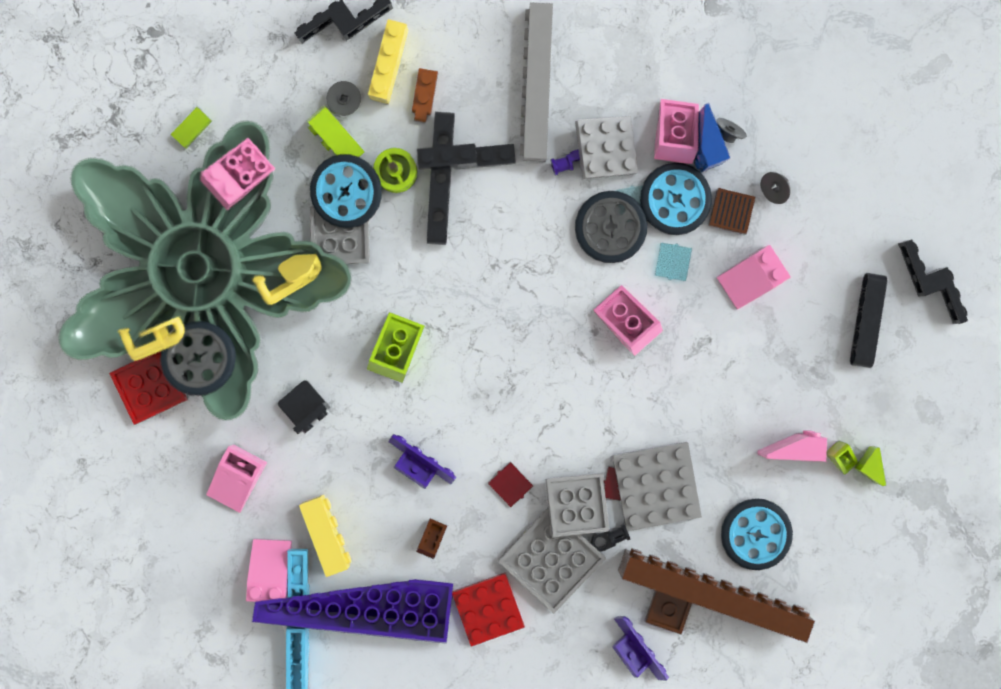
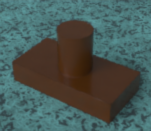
[416,518,447,559]

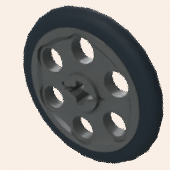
[575,191,648,263]
[160,321,236,396]

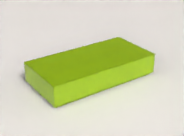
[170,107,212,149]

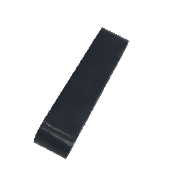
[850,273,887,368]

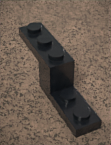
[294,0,393,44]
[417,143,516,170]
[898,239,968,324]

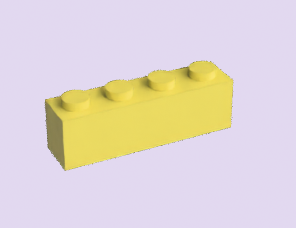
[368,19,408,104]
[299,494,351,577]

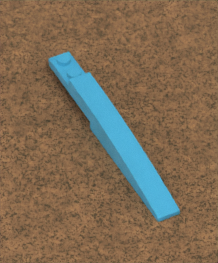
[286,549,310,689]

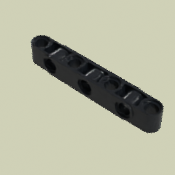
[427,111,455,245]

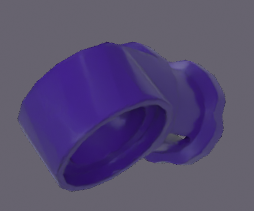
[550,149,580,176]

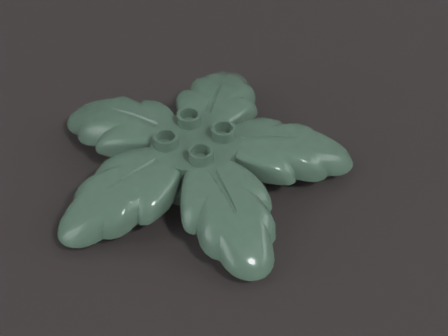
[59,121,351,420]

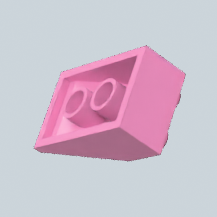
[654,99,699,164]
[717,245,791,309]
[593,285,663,356]
[758,430,827,462]
[246,539,292,602]

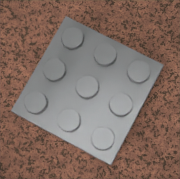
[575,116,638,179]
[310,205,370,264]
[545,473,609,537]

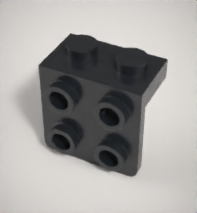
[278,380,331,434]

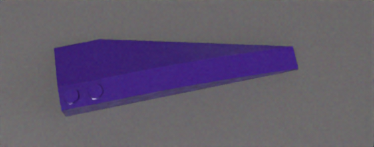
[252,579,453,644]

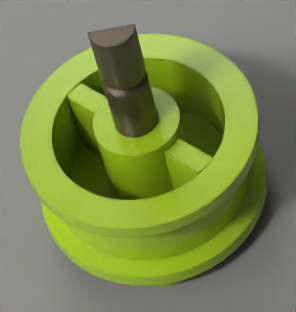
[373,148,418,193]

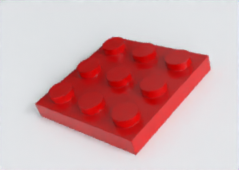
[109,351,188,425]
[452,572,525,647]

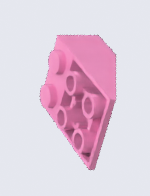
[200,138,275,210]
[206,444,267,513]

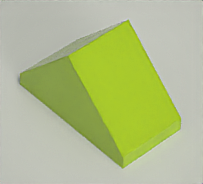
[826,440,859,475]
[854,446,886,486]

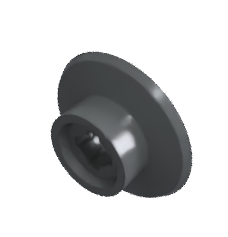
[326,81,361,116]
[716,118,747,143]
[760,172,791,204]

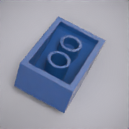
[694,103,730,173]

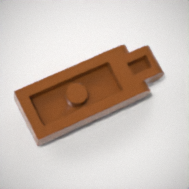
[412,68,438,123]

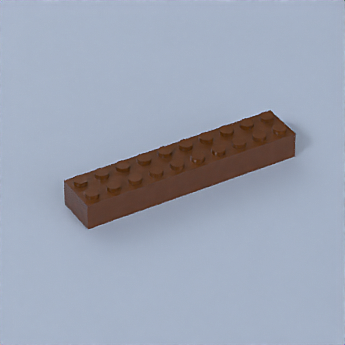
[618,548,815,643]

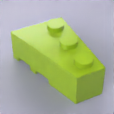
[306,105,365,167]

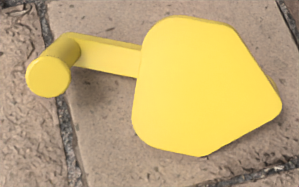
[253,254,322,305]
[118,317,184,360]

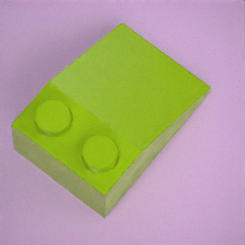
[367,312,425,383]

